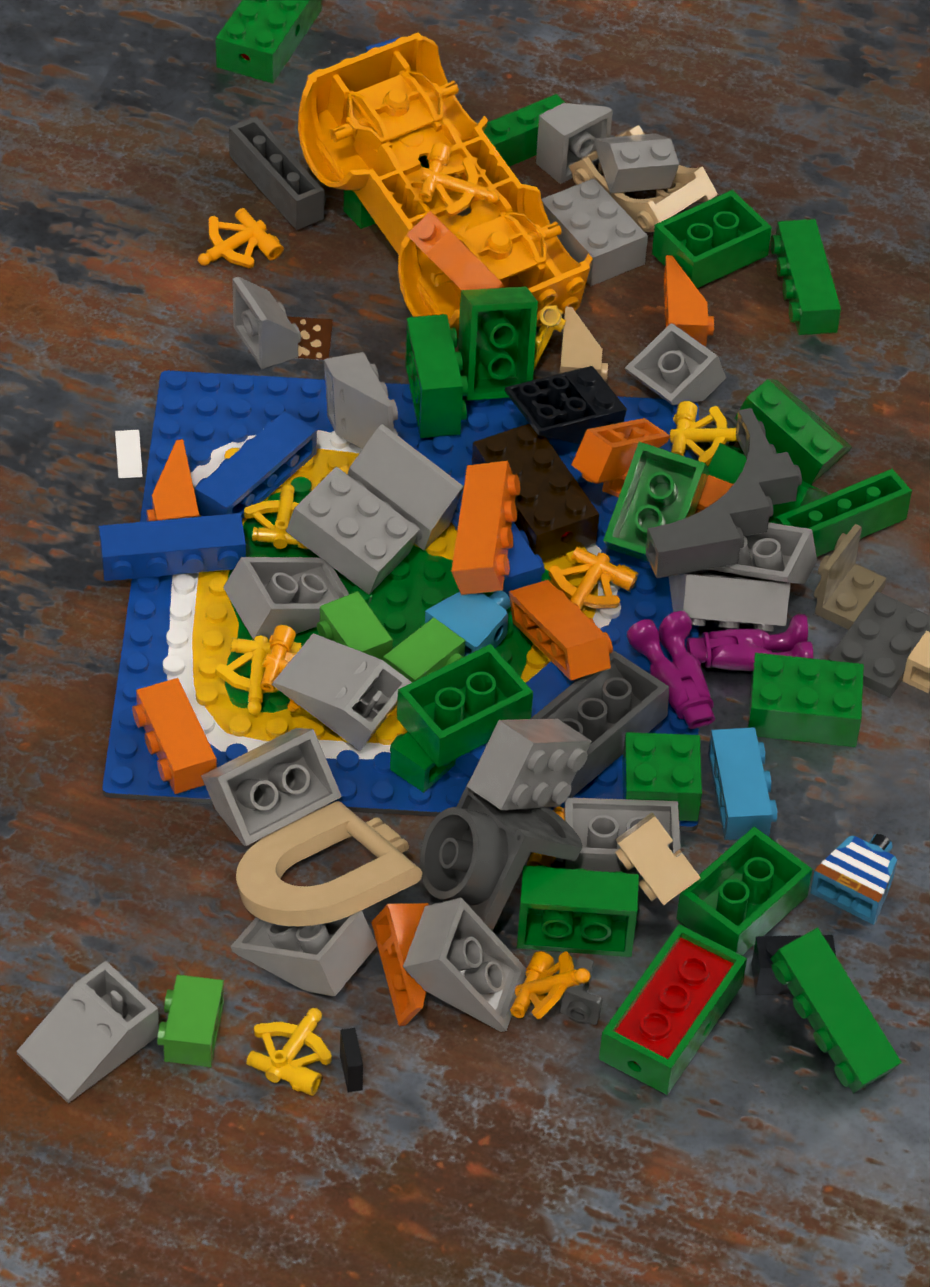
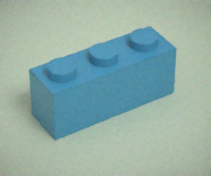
[708,727,777,840]

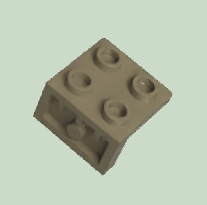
[814,524,886,630]

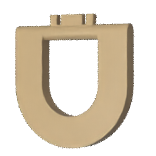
[236,801,422,927]

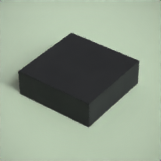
[340,1028,363,1092]

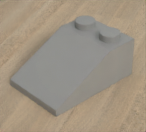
[223,557,349,639]
[403,898,526,1032]
[230,911,377,996]

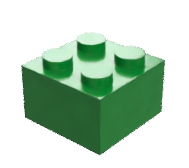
[622,732,702,821]

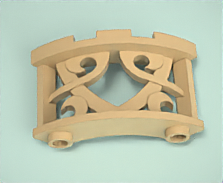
[569,125,718,232]

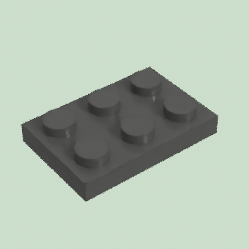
[828,591,930,698]

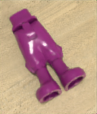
[627,611,716,729]
[686,614,814,671]

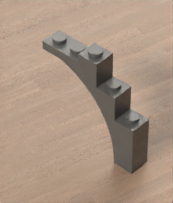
[645,408,802,578]

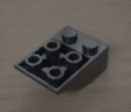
[504,366,627,445]

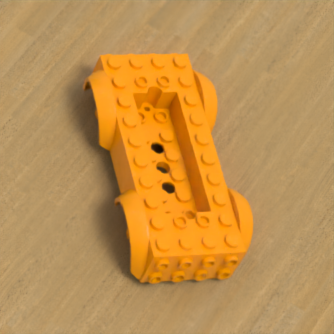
[298,32,593,339]

